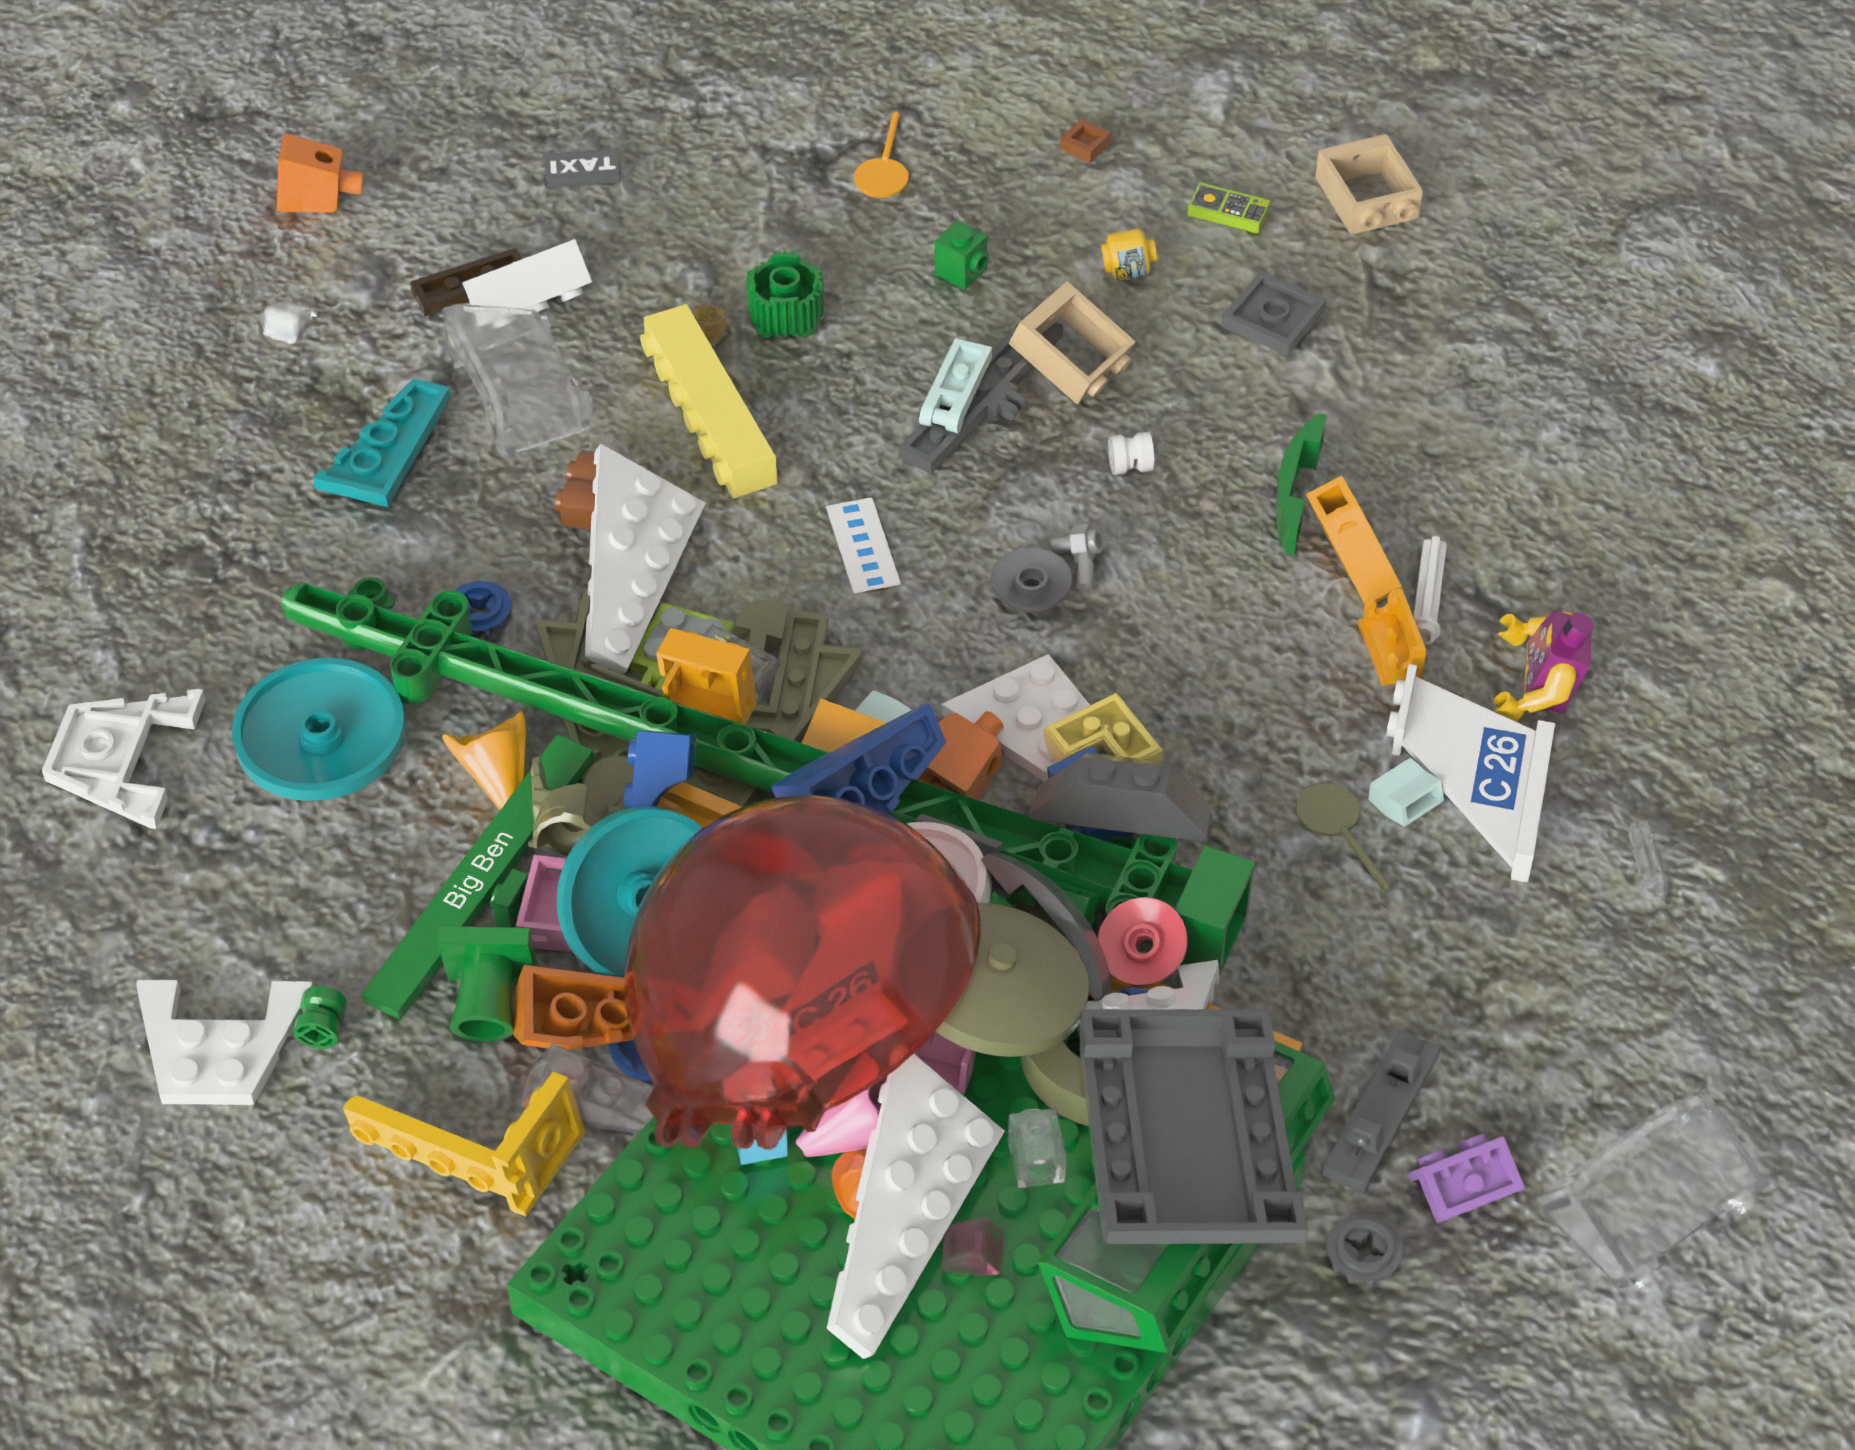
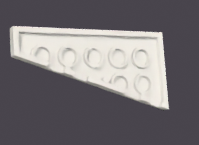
[585,443,705,675]
[942,654,1177,842]
[827,1041,1005,1359]

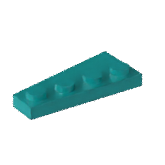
[313,378,451,507]

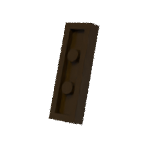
[410,248,523,317]

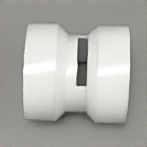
[1108,432,1154,475]

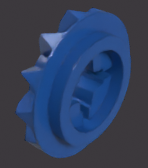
[454,581,511,636]

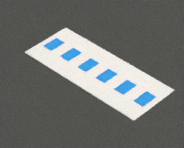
[826,497,901,594]

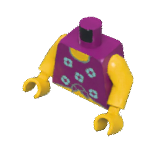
[1493,611,1594,722]

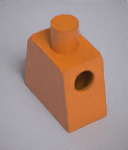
[277,133,364,212]
[917,711,1004,800]

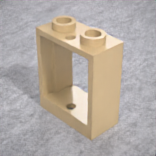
[1315,134,1423,235]
[1009,281,1136,405]

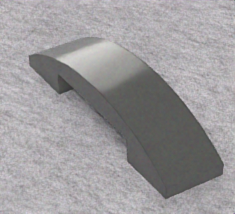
[981,852,1113,1001]

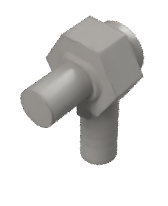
[1051,523,1103,591]

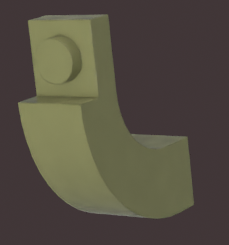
[1021,1042,1089,1126]

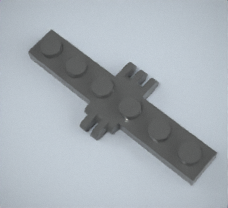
[898,310,1063,474]

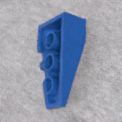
[771,703,946,864]

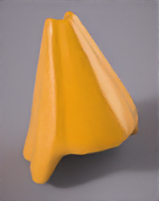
[442,711,527,811]

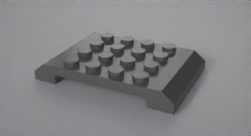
[1080,1009,1308,1244]

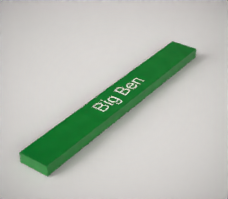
[361,734,595,1020]

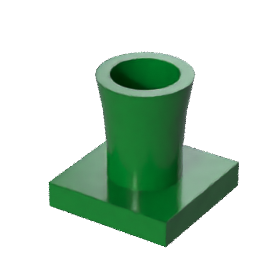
[437,926,539,1042]

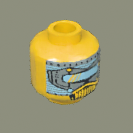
[1101,228,1157,281]

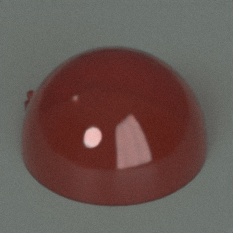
[624,795,981,1150]

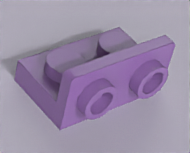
[1408,1133,1525,1223]

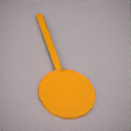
[854,111,908,198]

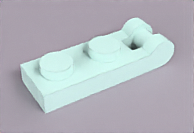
[919,338,992,433]

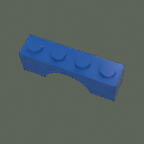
[624,730,696,809]

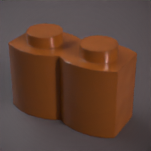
[555,450,628,530]

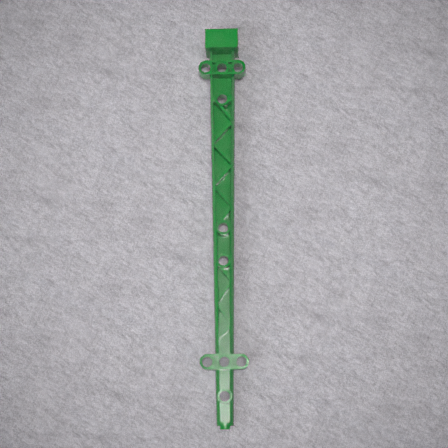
[281,581,1255,976]

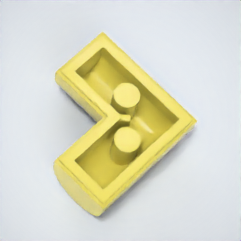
[1044,693,1163,763]

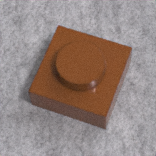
[1060,118,1111,163]

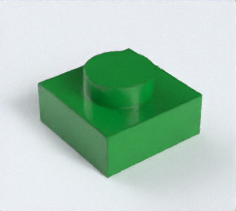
[490,869,528,928]

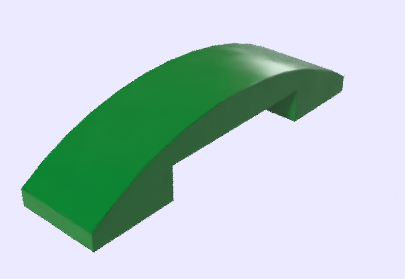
[1275,413,1327,555]

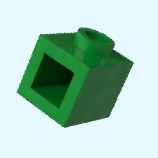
[934,220,989,290]

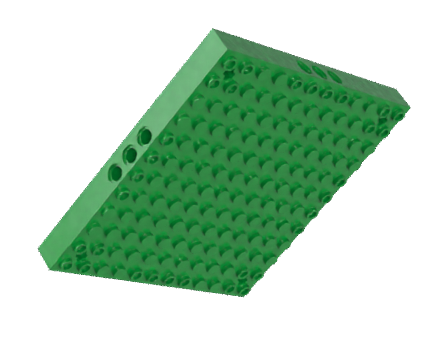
[507,931,1307,1450]

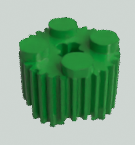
[746,250,824,338]

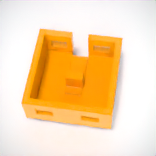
[656,628,757,725]

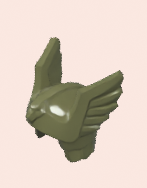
[531,756,625,856]

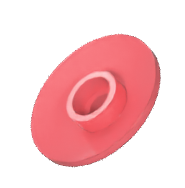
[1098,897,1188,986]

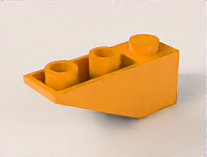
[1306,475,1403,604]

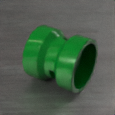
[293,986,347,1049]

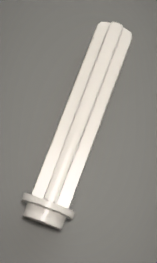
[1413,536,1447,645]

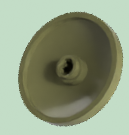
[901,903,1089,1057]

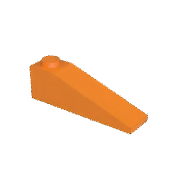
[512,965,702,1050]

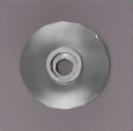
[991,547,1072,611]

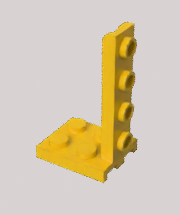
[343,1071,586,1217]

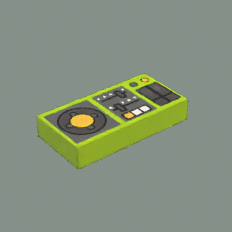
[1187,182,1270,234]

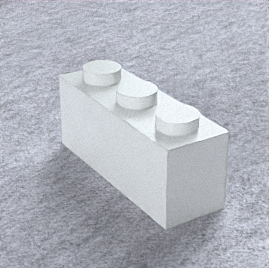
[463,239,592,329]

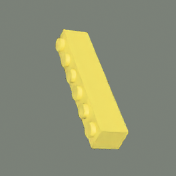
[640,304,777,499]

